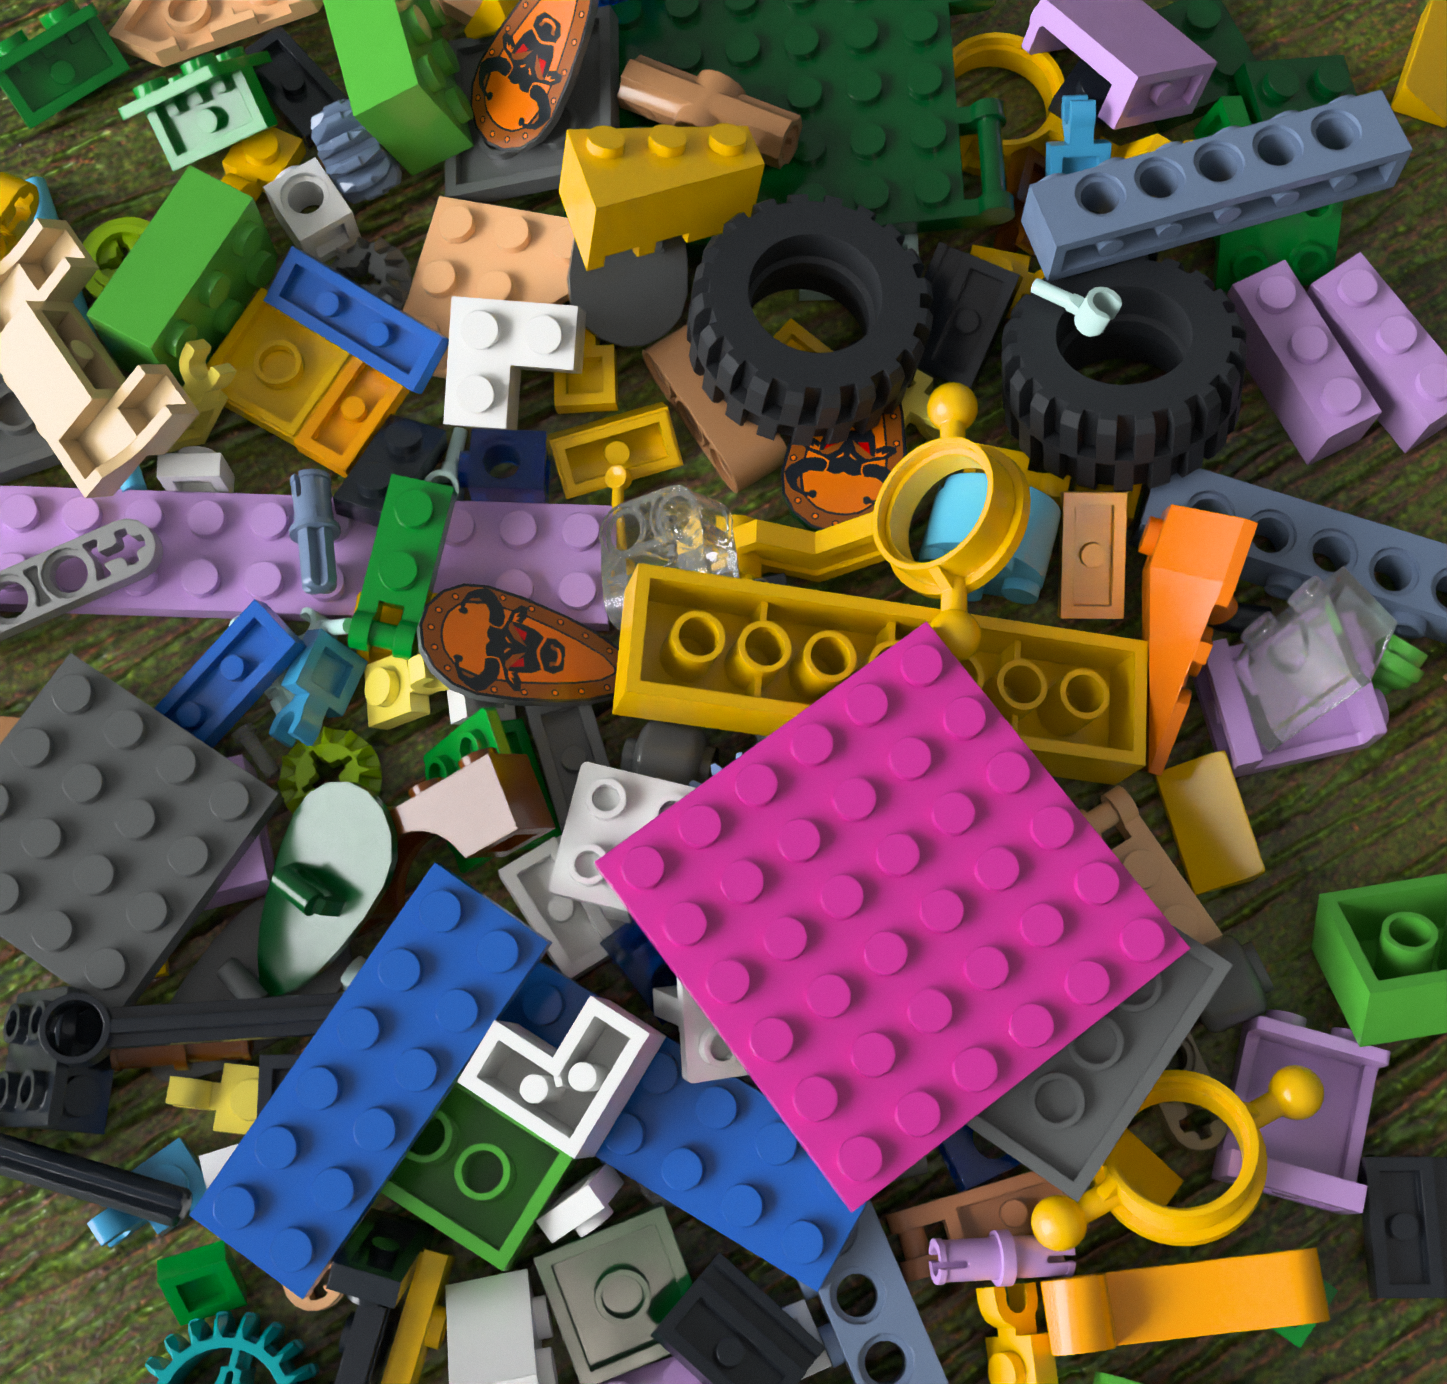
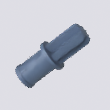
[289,469,341,595]

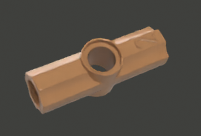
[617,55,803,169]

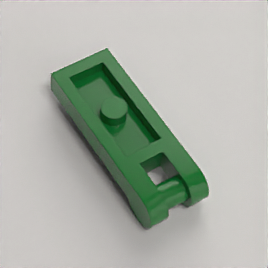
[348,474,457,660]

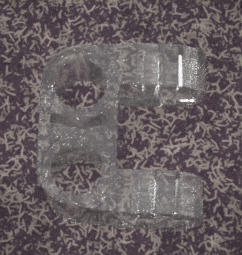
[599,485,739,631]

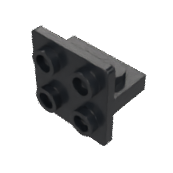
[0,986,114,1135]

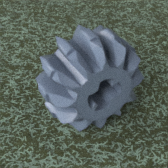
[311,99,402,204]

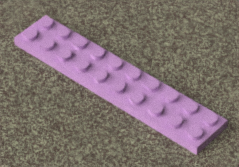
[0,485,613,631]

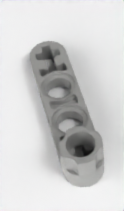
[0,518,163,641]

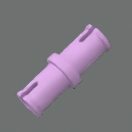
[929,1229,1076,1287]

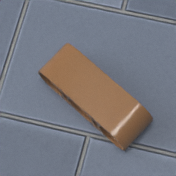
[642,324,787,493]

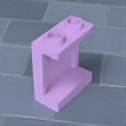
[1021,0,1217,130]
[1192,613,1389,778]
[1211,1009,1391,1215]

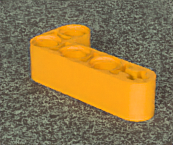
[1040,1247,1331,1356]

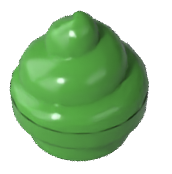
[1367,629,1428,696]

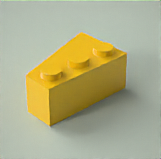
[559,123,765,271]

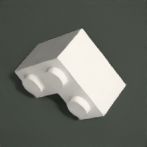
[443,296,586,431]
[457,996,666,1159]
[445,1269,558,1384]

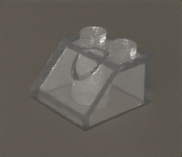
[1233,566,1398,752]

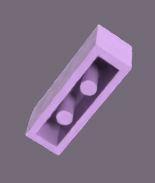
[1306,252,1447,453]
[1227,260,1382,466]

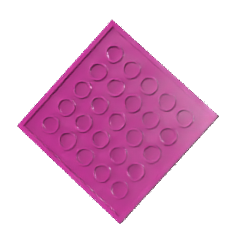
[594,621,1191,1212]

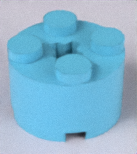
[918,472,1061,604]

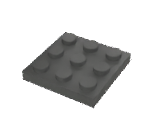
[445,5,620,203]

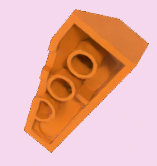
[1138,504,1258,776]

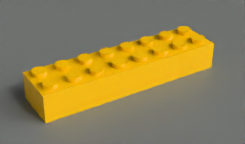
[612,563,1148,785]

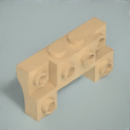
[0,218,200,498]

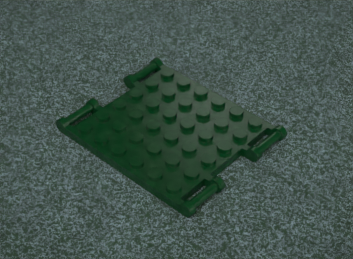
[564,0,1015,257]

